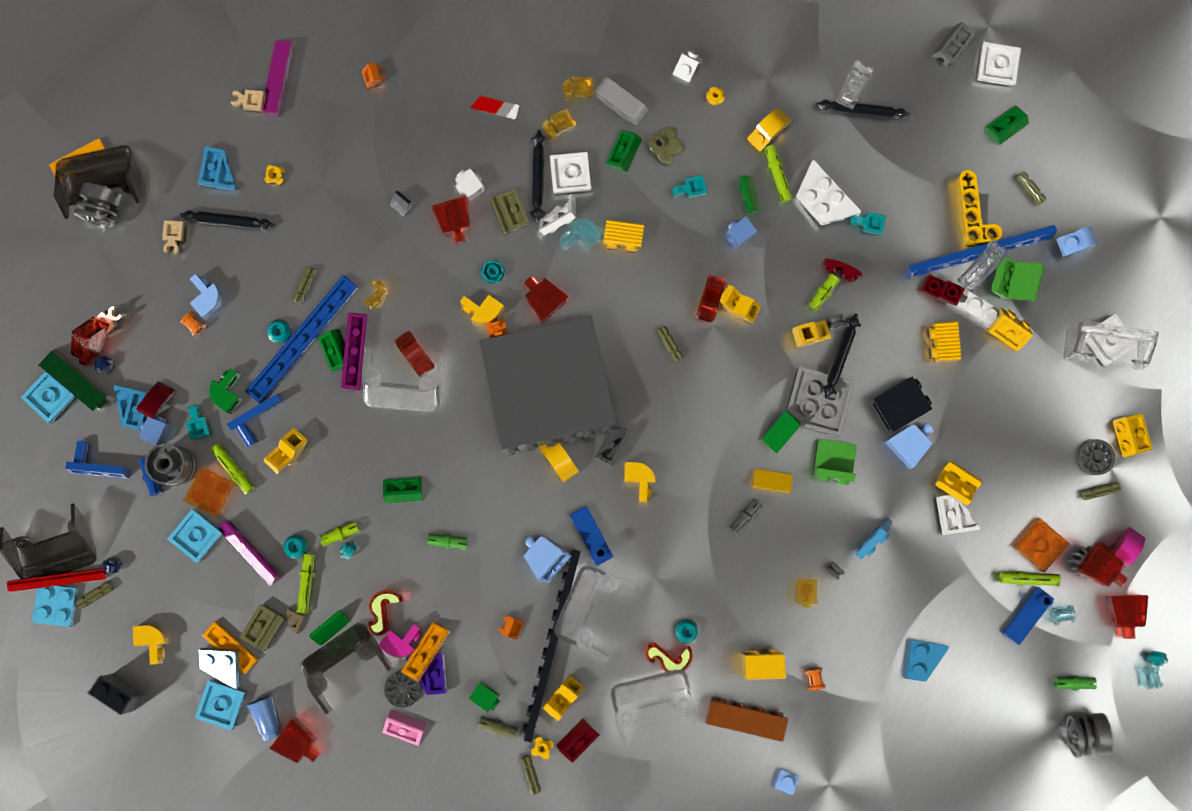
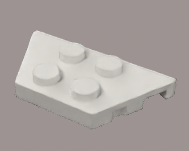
[796,160,862,226]

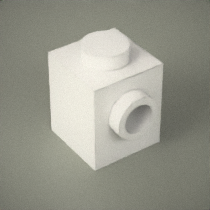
[455,169,485,201]

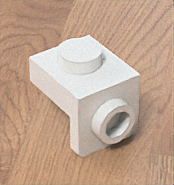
[673,50,702,82]

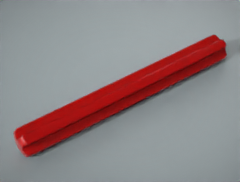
[7,568,107,592]

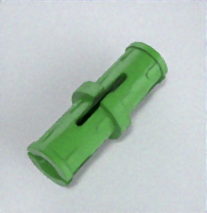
[427,533,467,550]
[1054,675,1097,691]

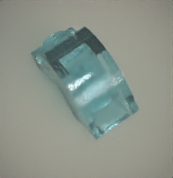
[559,219,603,251]

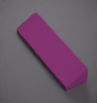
[260,40,294,116]
[341,312,367,391]
[219,520,281,585]

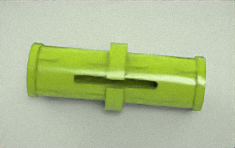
[808,273,840,311]
[319,521,360,547]

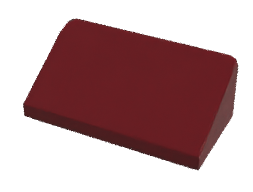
[556,718,600,763]

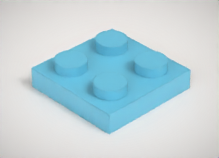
[21,371,75,424]
[167,509,223,563]
[32,586,78,627]
[195,680,246,730]

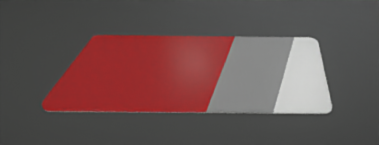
[470,96,519,119]

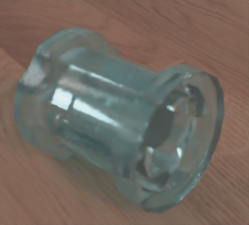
[1051,605,1076,625]
[1142,666,1164,689]

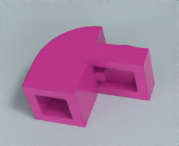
[1103,526,1145,574]
[378,623,422,657]

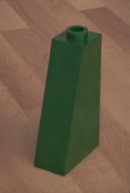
[38,349,108,411]

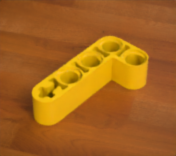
[956,170,1002,246]

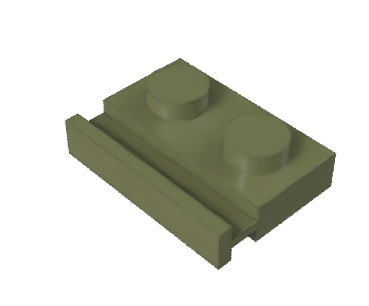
[490,189,530,234]
[239,604,285,652]

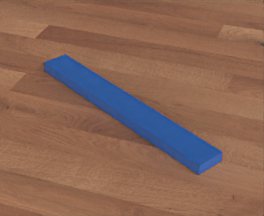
[906,225,1057,278]
[245,275,359,404]

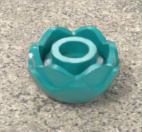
[481,260,505,283]
[267,319,291,343]
[283,535,308,559]
[675,619,699,644]

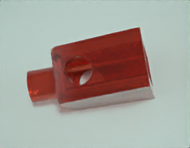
[431,196,471,244]
[524,276,569,324]
[71,317,109,366]
[1075,542,1128,587]
[1105,595,1149,639]
[269,716,320,763]

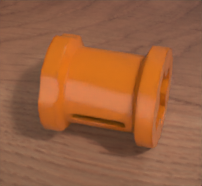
[180,311,206,336]
[805,668,826,691]

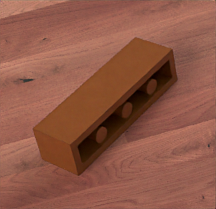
[705,697,788,742]

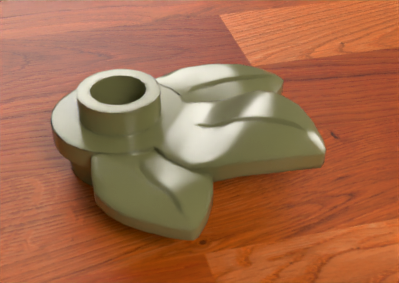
[648,127,685,164]

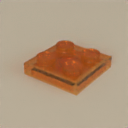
[183,466,236,518]
[1014,518,1070,572]

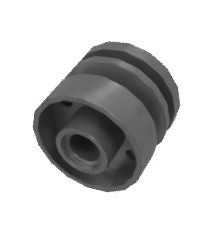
[74,183,123,227]
[145,443,196,486]
[1066,713,1113,758]

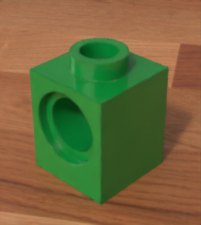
[469,682,500,713]

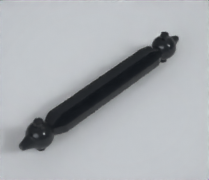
[816,100,910,119]
[530,129,547,223]
[180,210,274,230]
[821,314,861,399]

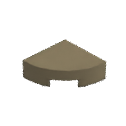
[286,608,306,634]

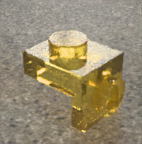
[563,77,594,100]
[364,279,388,310]
[796,579,818,607]

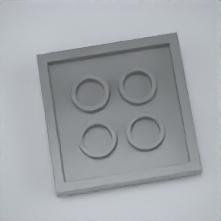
[787,366,855,437]

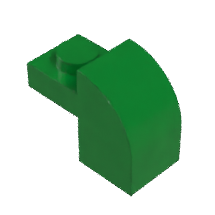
[209,368,241,414]

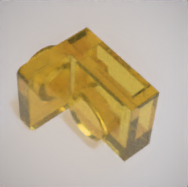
[543,109,576,140]

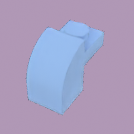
[1056,226,1098,257]
[190,274,222,320]

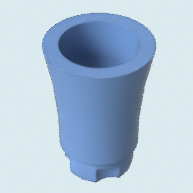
[246,695,282,741]

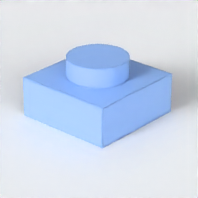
[774,769,799,795]

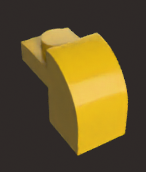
[747,108,791,152]
[719,285,761,323]
[460,295,505,325]
[792,320,831,348]
[264,428,308,474]
[538,442,579,483]
[624,462,656,502]
[132,625,170,665]
[543,675,584,721]

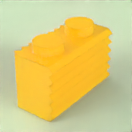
[603,219,644,252]
[929,321,961,363]

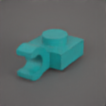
[672,175,707,199]
[850,212,886,236]
[186,405,211,440]

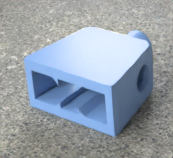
[885,422,934,469]
[524,536,572,583]

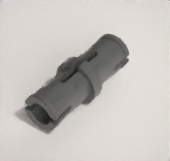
[729,498,763,535]

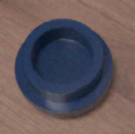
[94,356,114,373]
[102,557,123,573]

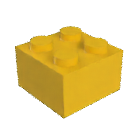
[742,649,786,680]

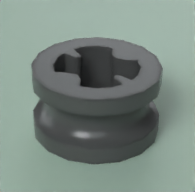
[826,314,846,329]
[826,561,845,580]

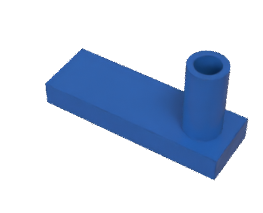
[227,393,283,448]
[65,441,129,478]
[570,506,614,566]
[1002,587,1054,645]

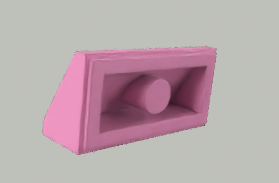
[382,710,427,746]

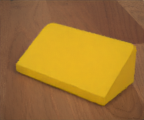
[752,469,793,493]

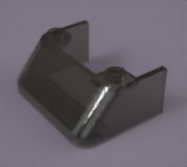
[54,145,141,219]
[0,503,96,579]
[301,623,395,715]

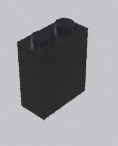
[870,376,932,434]
[88,673,145,715]

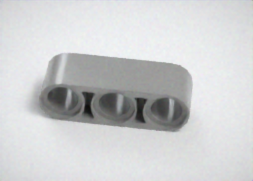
[594,77,648,125]

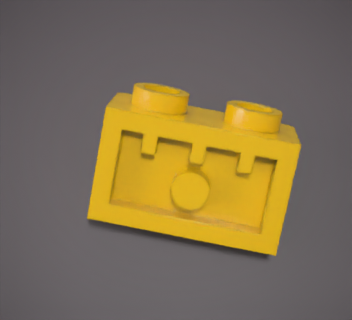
[987,308,1033,352]
[1113,413,1153,457]
[935,460,982,506]

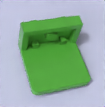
[991,255,1045,301]
[813,439,856,485]

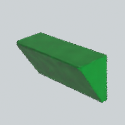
[986,105,1029,145]
[606,130,642,172]
[738,175,762,216]
[317,329,345,372]
[762,410,801,453]
[383,477,423,504]
[309,610,350,645]

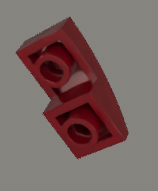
[822,259,862,282]
[920,274,965,306]
[136,381,175,419]

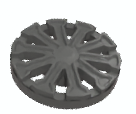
[1078,439,1115,475]
[384,671,421,708]

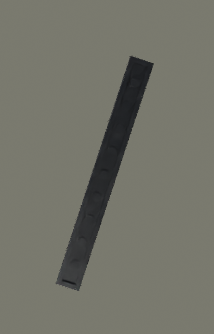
[521,550,581,743]

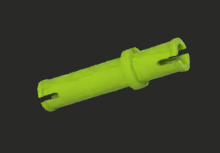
[764,145,793,202]
[210,443,255,495]
[296,554,316,613]
[999,571,1061,586]

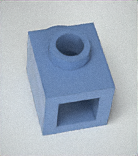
[726,217,757,248]
[139,416,170,445]

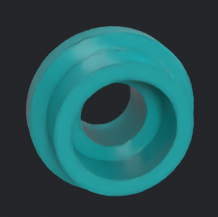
[339,541,357,559]
[1148,651,1168,666]

